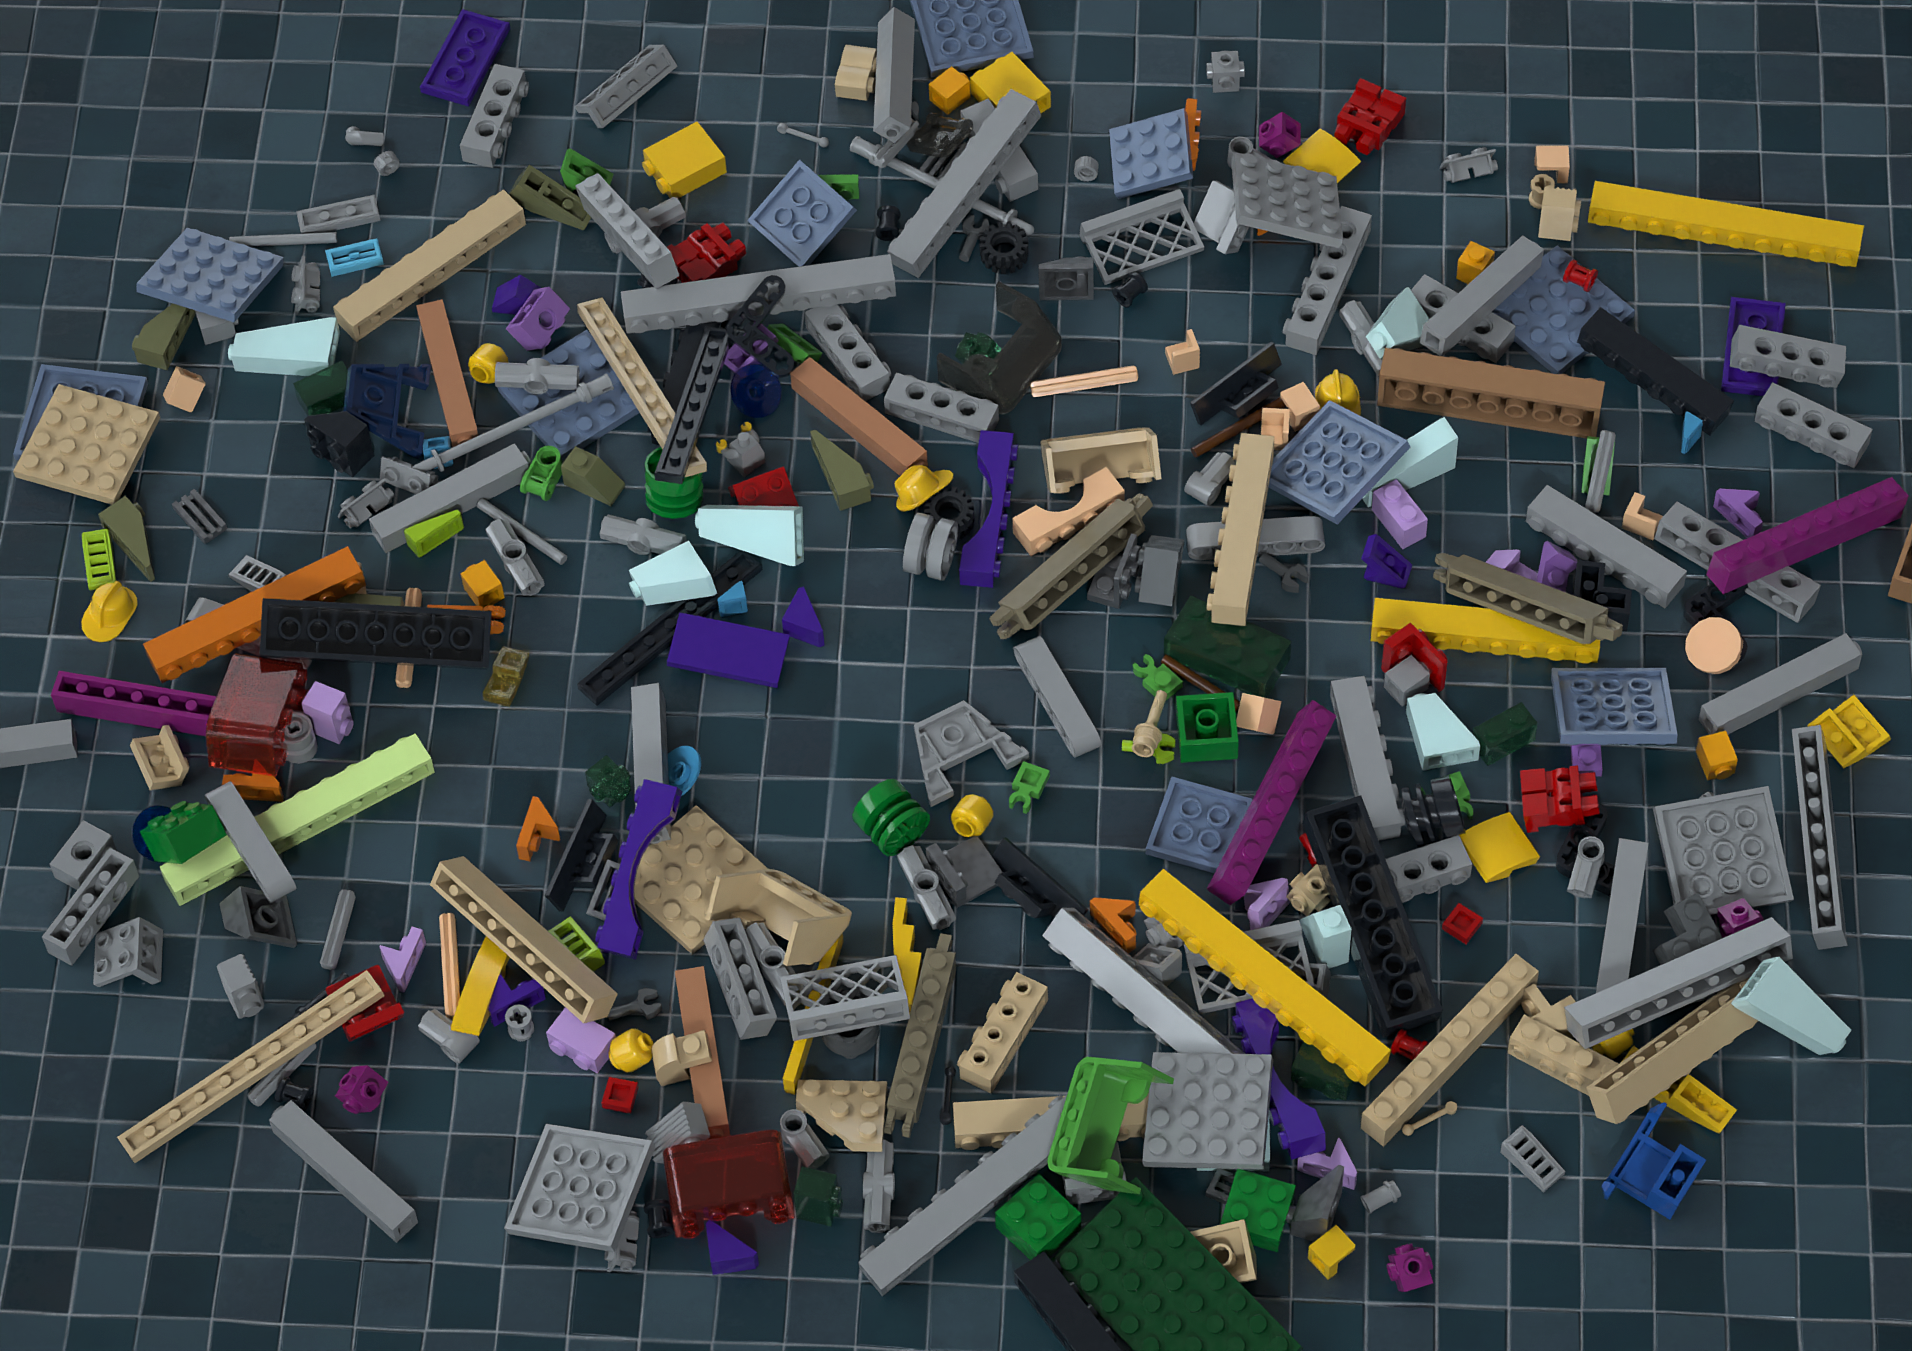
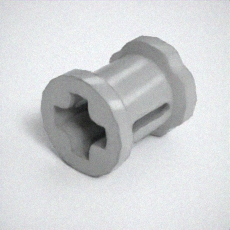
[505,1005,534,1042]

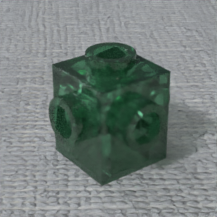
[955,332,1003,375]
[585,755,631,808]

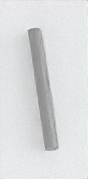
[229,232,337,247]
[477,498,567,565]

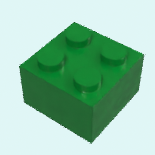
[1176,692,1238,763]
[140,801,227,864]
[1220,1169,1296,1252]
[995,1174,1081,1260]

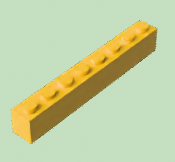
[1371,598,1600,664]

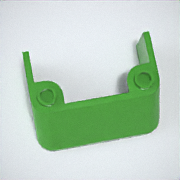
[1047,1057,1174,1194]

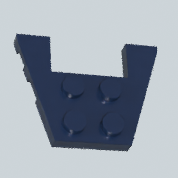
[343,364,431,459]

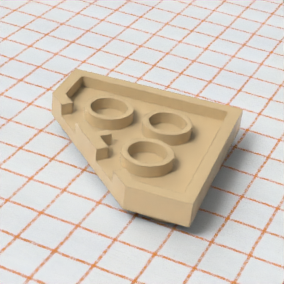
[796,1080,887,1152]

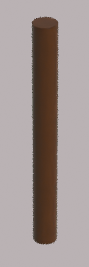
[1191,397,1286,458]
[1161,654,1240,713]

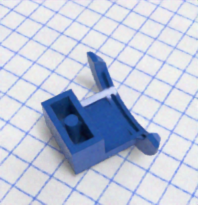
[1602,1102,1706,1220]

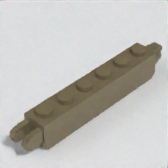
[989,493,1153,639]
[1433,553,1623,644]
[884,933,956,1138]

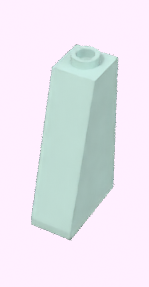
[228,317,340,378]
[1362,417,1458,507]
[695,505,804,566]
[1731,957,1851,1055]

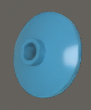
[668,746,701,796]

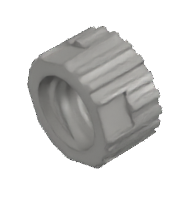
[373,151,400,176]
[1074,156,1099,182]

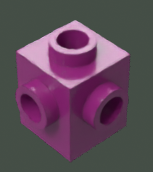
[1259,112,1301,158]
[1717,898,1764,938]
[335,1065,389,1114]
[1386,1243,1433,1292]

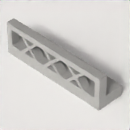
[575,45,677,128]

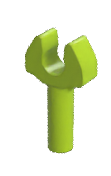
[1122,733,1176,764]

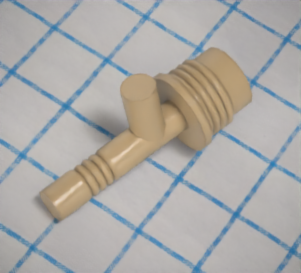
[1132,690,1167,757]

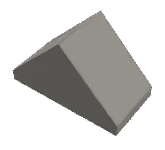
[1133,943,1182,987]

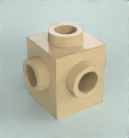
[1286,864,1331,917]

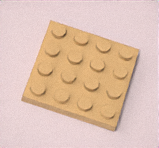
[13,384,160,504]
[634,805,768,955]

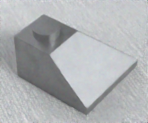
[1039,256,1094,300]
[220,886,297,948]
[1287,1165,1345,1242]

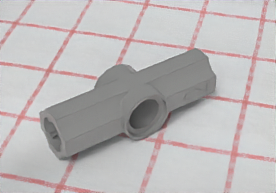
[604,197,686,254]
[1339,300,1383,376]
[495,358,580,394]
[600,514,687,555]
[486,518,545,596]
[897,845,956,930]
[745,922,805,1006]
[863,1140,895,1233]

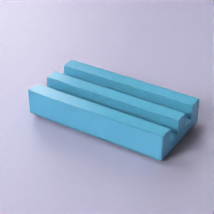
[325,238,384,277]

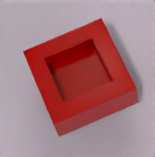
[1442,903,1483,944]
[601,1077,639,1114]

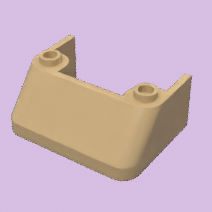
[1040,427,1161,493]
[705,869,852,966]

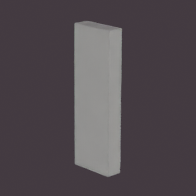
[296,195,381,234]

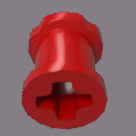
[1563,259,1598,292]
[1391,1029,1429,1061]

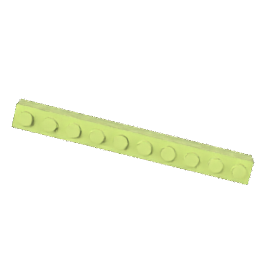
[160,733,435,906]

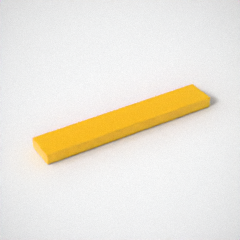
[783,933,844,1095]

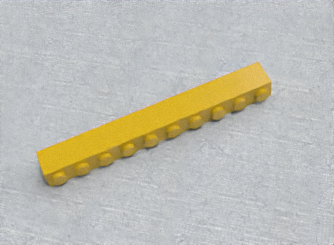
[1588,181,1864,267]
[1138,869,1391,1086]

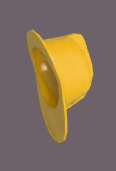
[1315,369,1361,416]
[894,465,953,511]
[81,580,137,642]

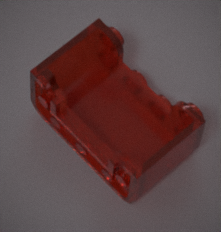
[206,653,309,777]
[662,1130,795,1239]

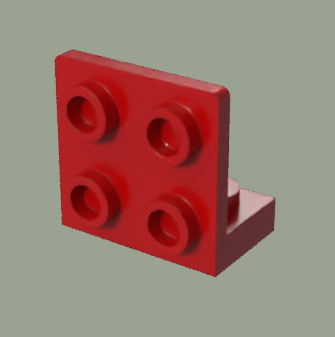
[728,466,799,507]
[1381,622,1448,692]
[325,965,404,1042]

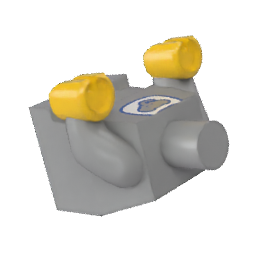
[716,422,766,477]

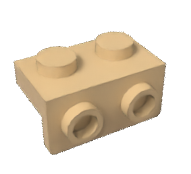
[130,725,189,790]

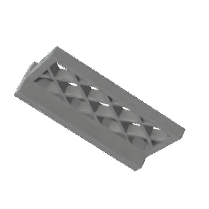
[1079,189,1204,285]
[1184,920,1315,1014]
[780,955,910,1041]

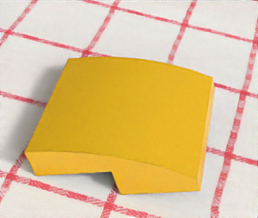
[1283,129,1361,184]
[1807,695,1891,769]
[1459,812,1540,883]

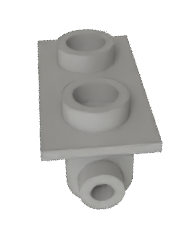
[1440,147,1498,183]
[291,256,320,315]
[380,456,438,494]
[338,478,395,528]
[604,1211,640,1272]

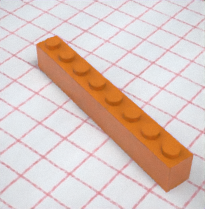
[143,546,366,683]

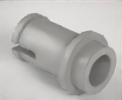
[1360,1180,1401,1214]

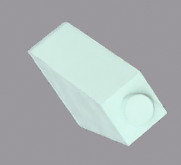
[1366,287,1429,359]
[629,541,717,606]
[1406,693,1480,771]
[1300,905,1351,969]

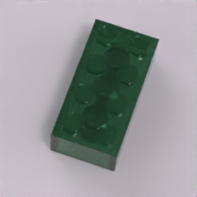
[1164,596,1291,698]

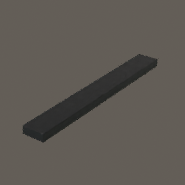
[655,326,732,484]
[577,550,763,706]

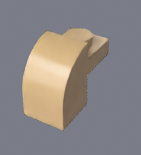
[1522,984,1576,1039]
[651,1030,712,1086]

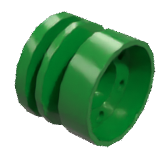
[644,447,703,519]
[852,779,930,856]

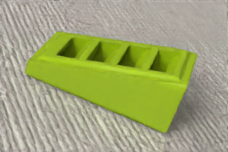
[404,509,464,558]
[81,529,116,590]
[548,916,605,971]

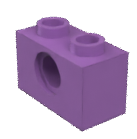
[506,287,570,351]

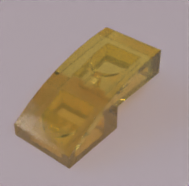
[483,646,529,707]

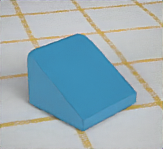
[1681,411,1703,454]
[423,436,453,469]
[718,581,748,617]

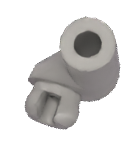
[345,126,383,146]

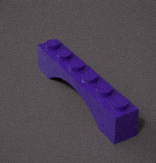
[959,430,1019,588]
[595,779,682,960]
[1232,998,1326,1160]

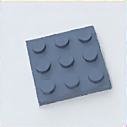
[1109,108,1193,199]
[747,160,857,267]
[1146,777,1253,874]

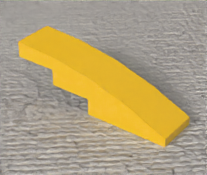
[893,897,922,1014]
[451,936,510,1036]
[1621,1046,1737,1134]

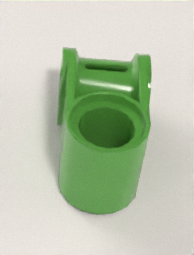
[520,445,563,501]

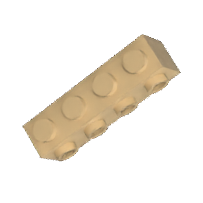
[957,972,1048,1094]
[1508,1014,1618,1096]

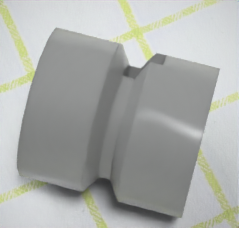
[275,712,318,764]

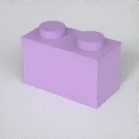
[1372,479,1428,549]
[301,681,353,744]
[546,1007,616,1074]

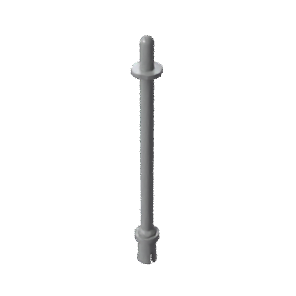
[850,136,1034,235]
[412,373,614,473]

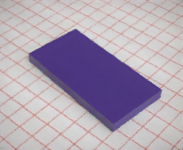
[420,9,511,107]
[1721,297,1786,396]
[667,613,790,688]

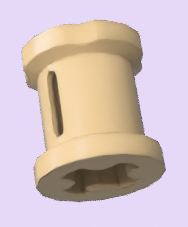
[1529,174,1555,209]

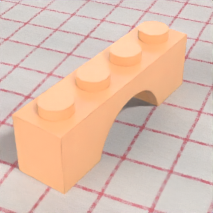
[1012,467,1125,556]

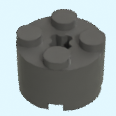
[821,989,880,1059]

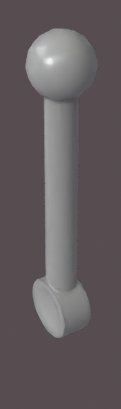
[777,123,829,147]

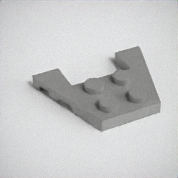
[914,700,1029,807]

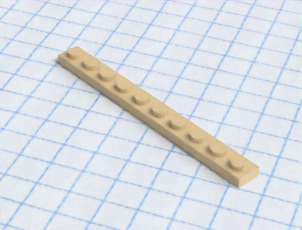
[577,297,707,477]
[117,970,385,1163]

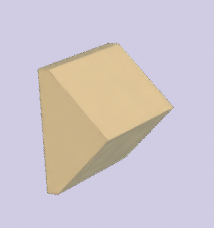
[1190,1219,1257,1283]

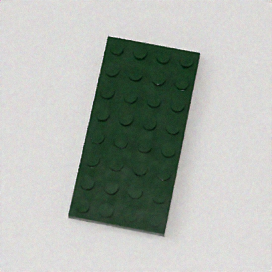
[1054,1177,1304,1351]

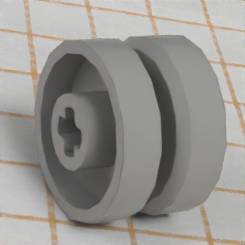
[903,513,958,581]

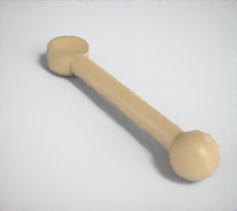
[1402,1101,1457,1136]

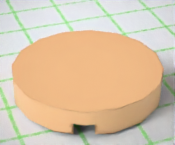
[1685,617,1743,674]

